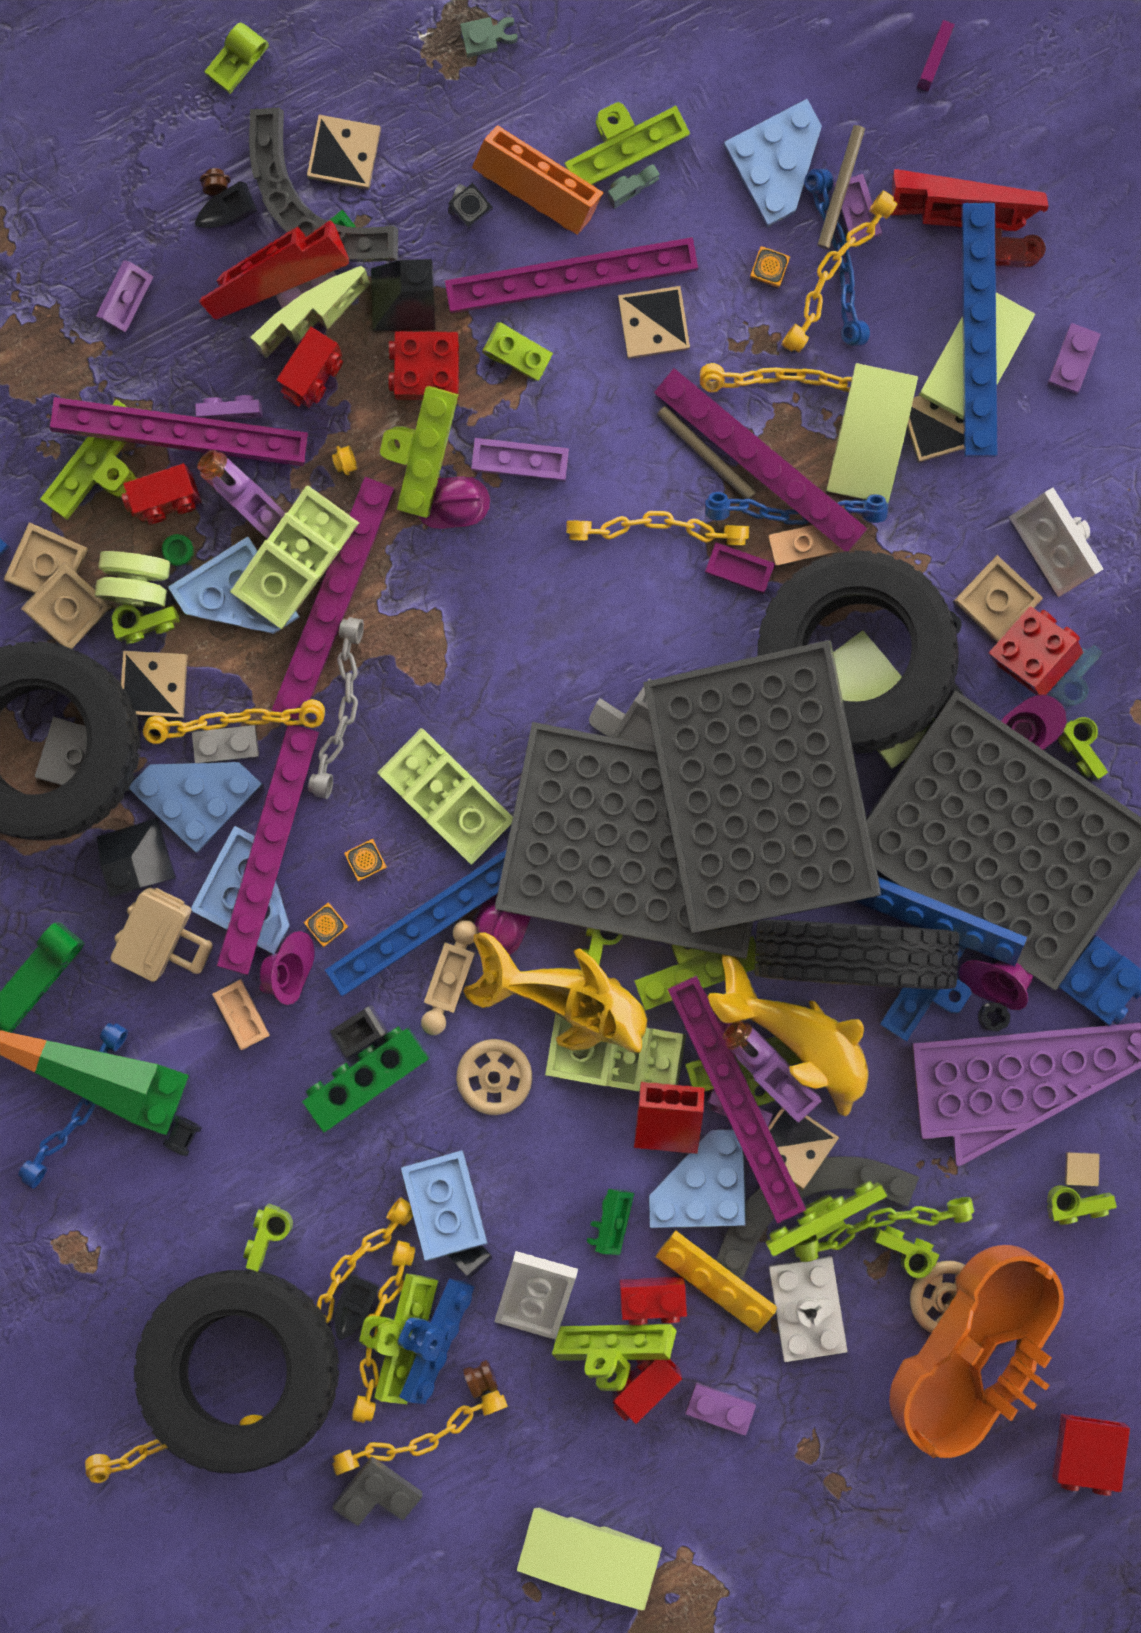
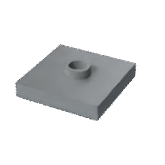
[35,717,87,785]

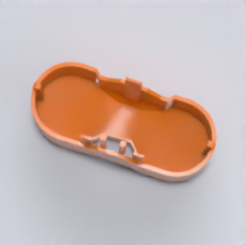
[889,1245,1064,1458]

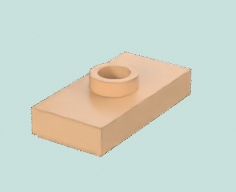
[768,525,837,567]
[212,979,270,1050]

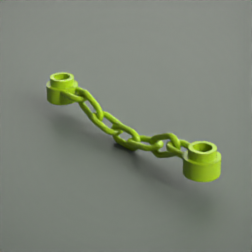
[793,1197,974,1262]

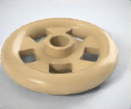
[456,1039,532,1115]
[910,1261,965,1333]

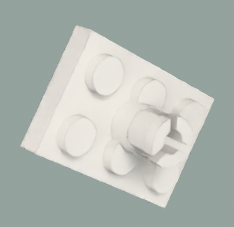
[1009,488,1103,597]
[494,1251,578,1340]
[769,1256,847,1362]

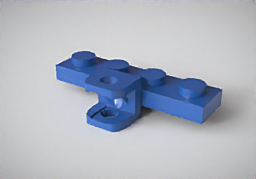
[880,944,971,1042]
[398,1278,475,1404]

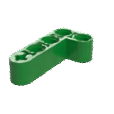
[0,922,85,1033]

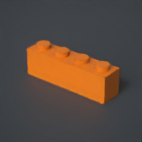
[472,125,604,235]

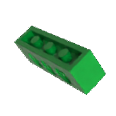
[302,1026,430,1133]

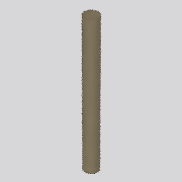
[817,125,865,250]
[657,406,756,499]

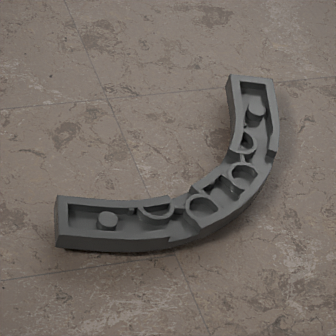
[249,107,398,262]
[715,1156,919,1279]

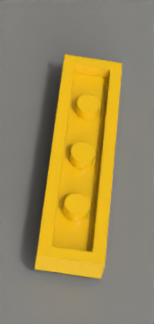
[655,1230,778,1333]

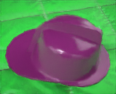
[417,476,490,529]
[1001,695,1067,750]
[475,895,531,956]
[259,931,315,1005]
[959,960,1033,1010]

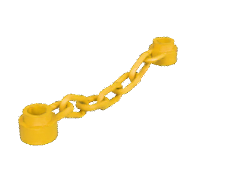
[781,190,897,353]
[700,363,852,392]
[566,511,749,545]
[143,699,325,744]
[317,1197,413,1324]
[352,1240,415,1423]
[332,1390,508,1476]
[85,1415,263,1483]

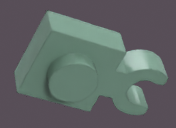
[460,17,518,58]
[608,164,660,209]

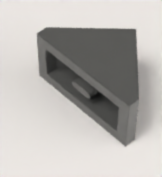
[330,1005,388,1058]

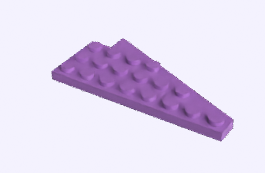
[912,1022,1141,1166]

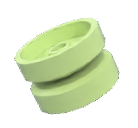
[95,551,170,607]

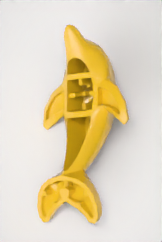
[463,932,647,1053]
[708,955,869,1117]

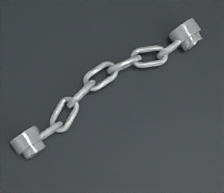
[308,617,364,799]

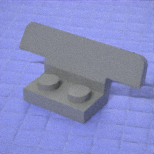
[589,678,655,746]

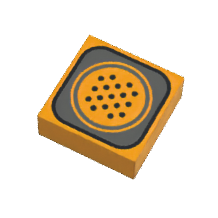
[750,246,790,288]
[344,839,387,881]
[303,902,348,947]

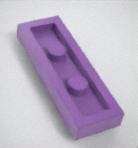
[471,438,569,481]

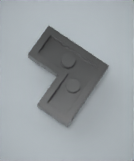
[333,1456,422,1526]

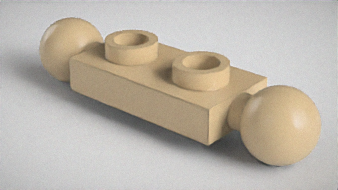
[421,920,478,1035]

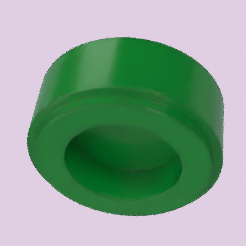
[162,534,194,567]

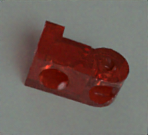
[995,228,1046,267]

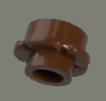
[199,168,231,196]

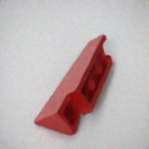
[891,169,1049,231]
[199,220,349,320]

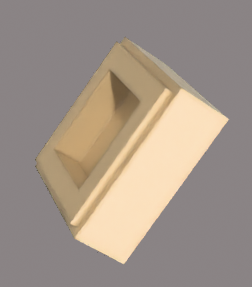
[1065,1152,1099,1186]

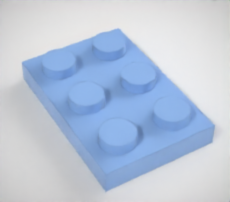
[401,1150,488,1261]

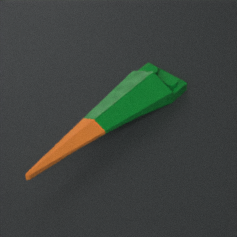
[0,1030,189,1135]

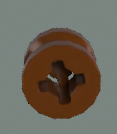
[463,1360,498,1399]

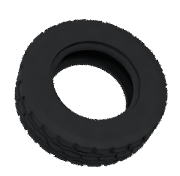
[757,550,959,754]
[0,641,141,841]
[754,920,959,989]
[134,1270,339,1474]

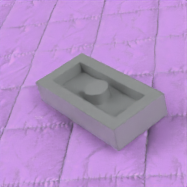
[192,725,259,763]

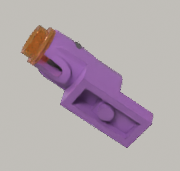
[197,450,285,539]
[722,1021,822,1123]

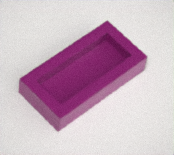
[917,20,955,91]
[705,542,775,594]

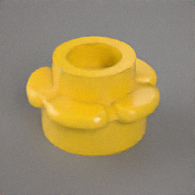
[332,446,358,475]

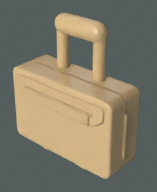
[111,887,213,982]

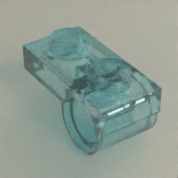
[1047,644,1103,707]

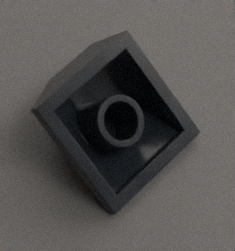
[371,259,436,332]
[97,818,176,897]

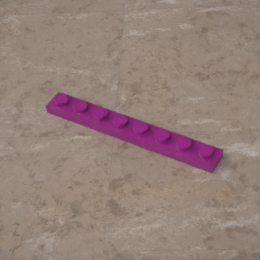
[445,237,698,314]
[654,368,867,551]
[50,397,308,466]
[272,477,395,720]
[216,725,319,975]
[668,976,806,1223]

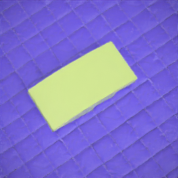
[250,266,370,358]
[919,293,1035,420]
[826,363,918,503]
[230,486,359,629]
[833,630,934,769]
[377,728,513,865]
[545,1013,686,1092]
[517,1508,662,1610]

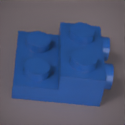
[1058,935,1141,1025]

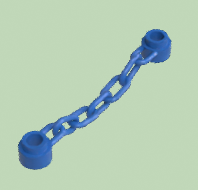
[804,168,870,346]
[705,492,888,525]
[18,1023,128,1189]

